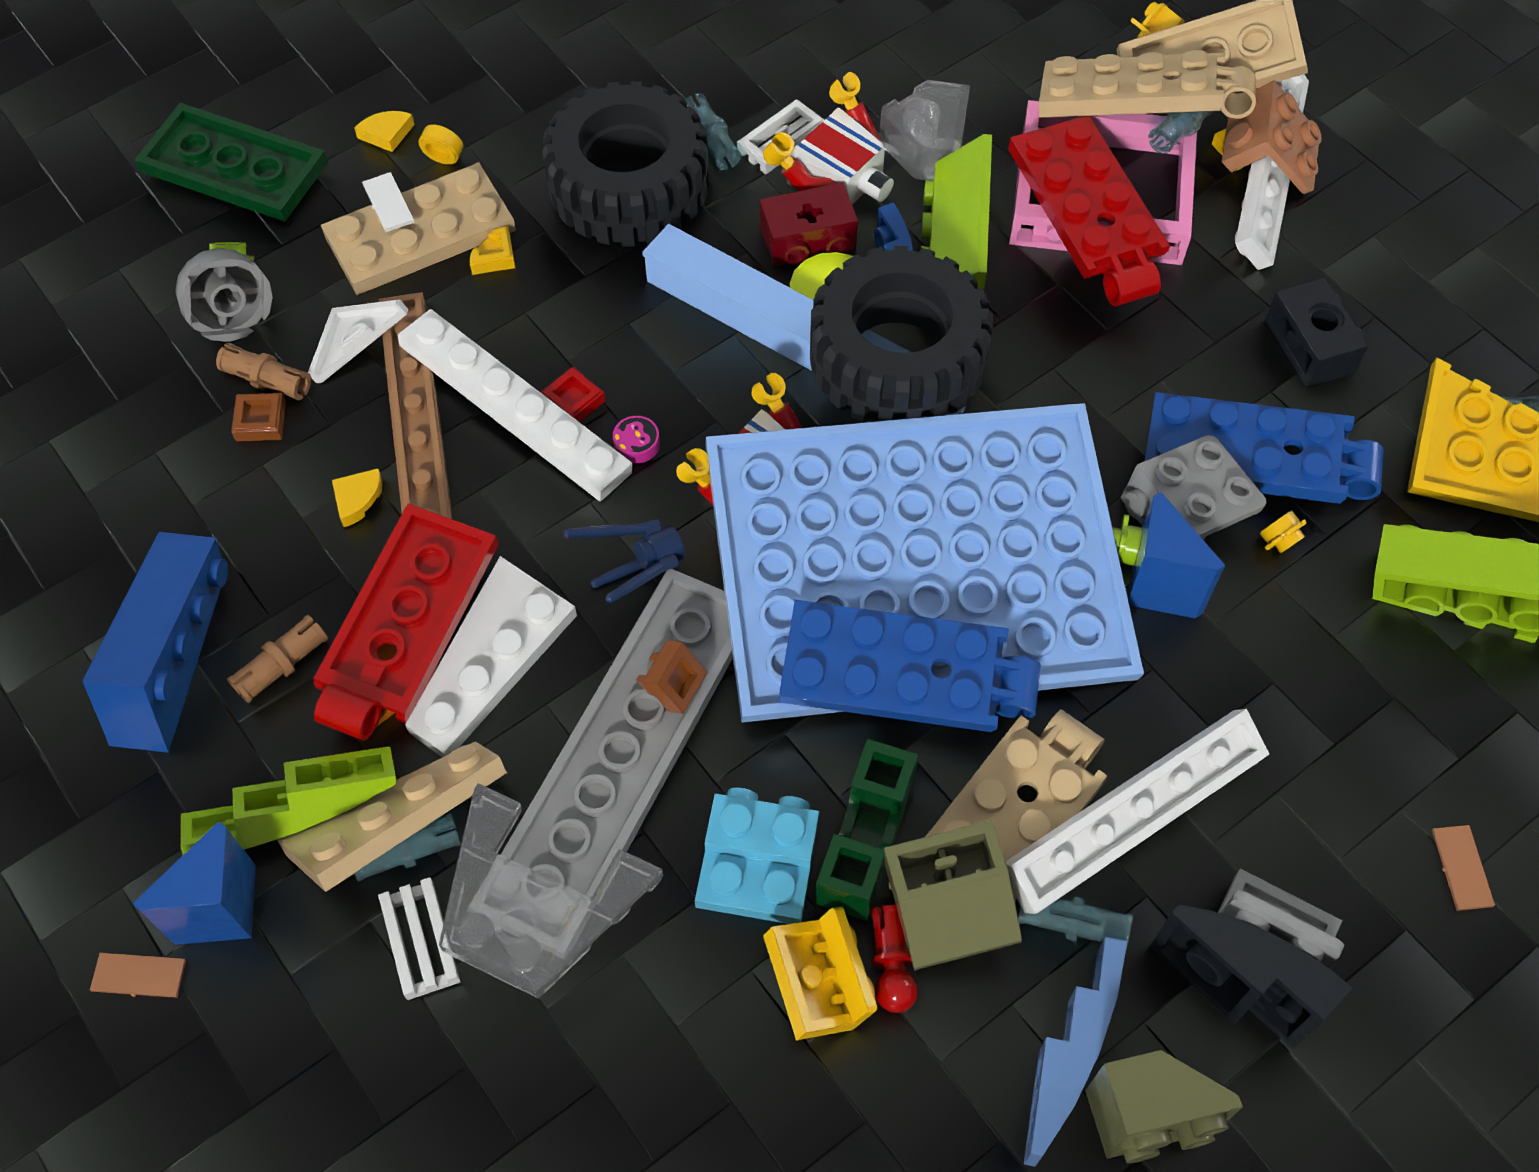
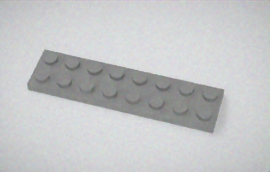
[469,569,733,962]

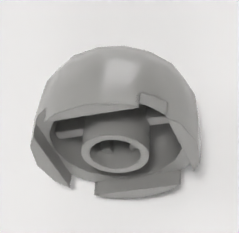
[175,248,273,342]

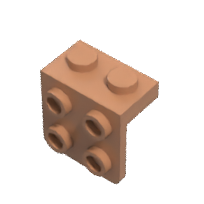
[1222,80,1322,194]

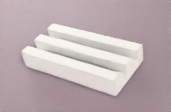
[737,99,824,174]
[378,877,460,1000]

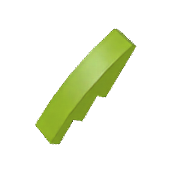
[181,746,396,855]

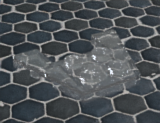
[439,783,663,999]

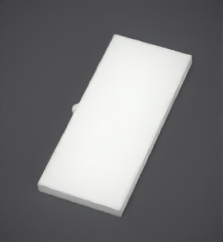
[362,172,414,232]

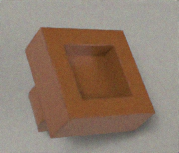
[636,640,707,714]

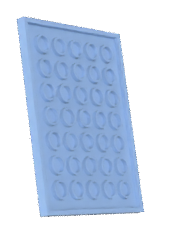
[706,403,1144,722]

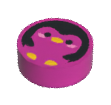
[613,416,660,463]

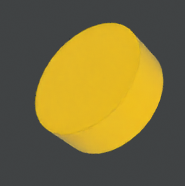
[418,125,464,164]

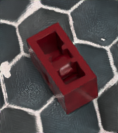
[759,182,858,267]

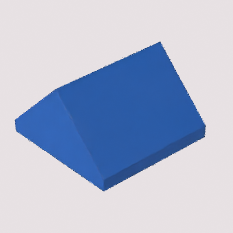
[1127,492,1225,618]
[132,822,256,945]

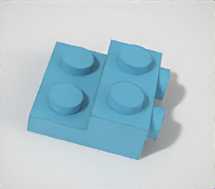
[695,788,819,924]

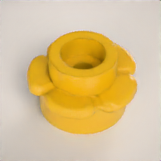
[1260,510,1307,553]

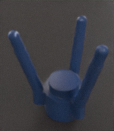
[563,518,684,603]

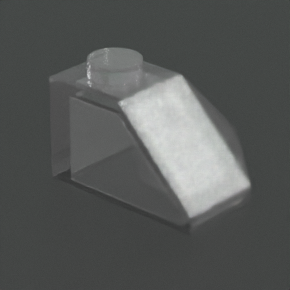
[879,80,970,180]

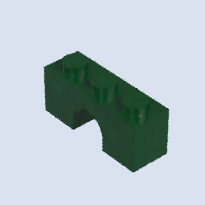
[816,739,918,922]

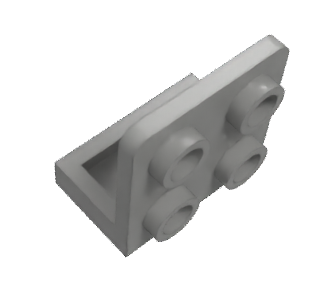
[1121,435,1266,540]
[1218,868,1344,967]

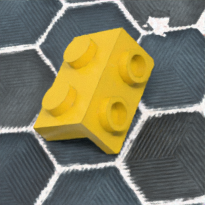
[763,907,877,1041]

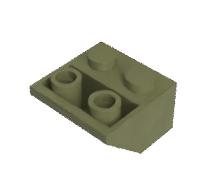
[884,820,1022,970]
[1085,1050,1243,1163]

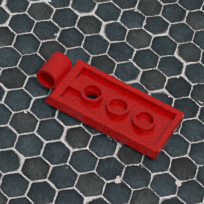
[1008,116,1170,307]
[314,503,499,741]

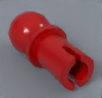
[871,905,918,1013]

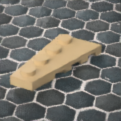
[277,741,507,892]

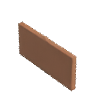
[1432,825,1495,911]
[90,953,187,998]

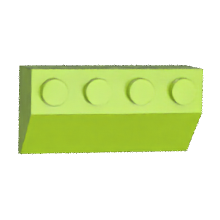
[921,134,992,291]

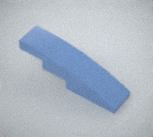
[1024,937,1128,1167]

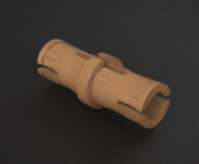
[216,343,311,400]
[227,615,328,703]

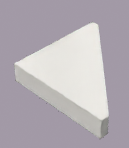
[308,299,409,383]

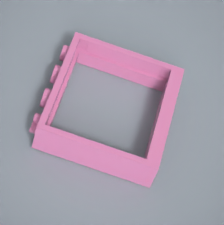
[1009,100,1198,265]

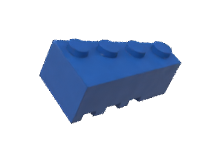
[82,532,228,753]

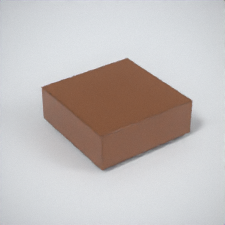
[231,393,286,442]

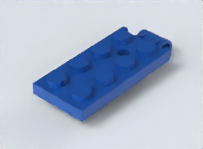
[1145,392,1384,504]
[779,600,1041,732]

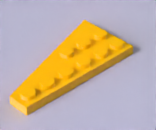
[1407,358,1539,522]

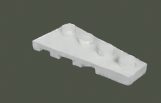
[405,556,577,757]

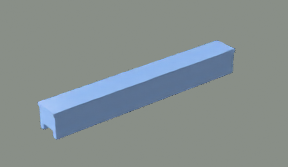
[642,224,966,415]

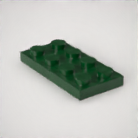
[134,103,328,222]

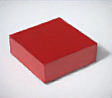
[540,367,605,422]

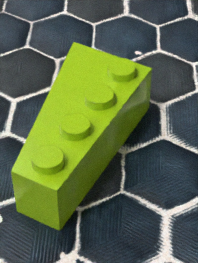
[1372,524,1539,643]

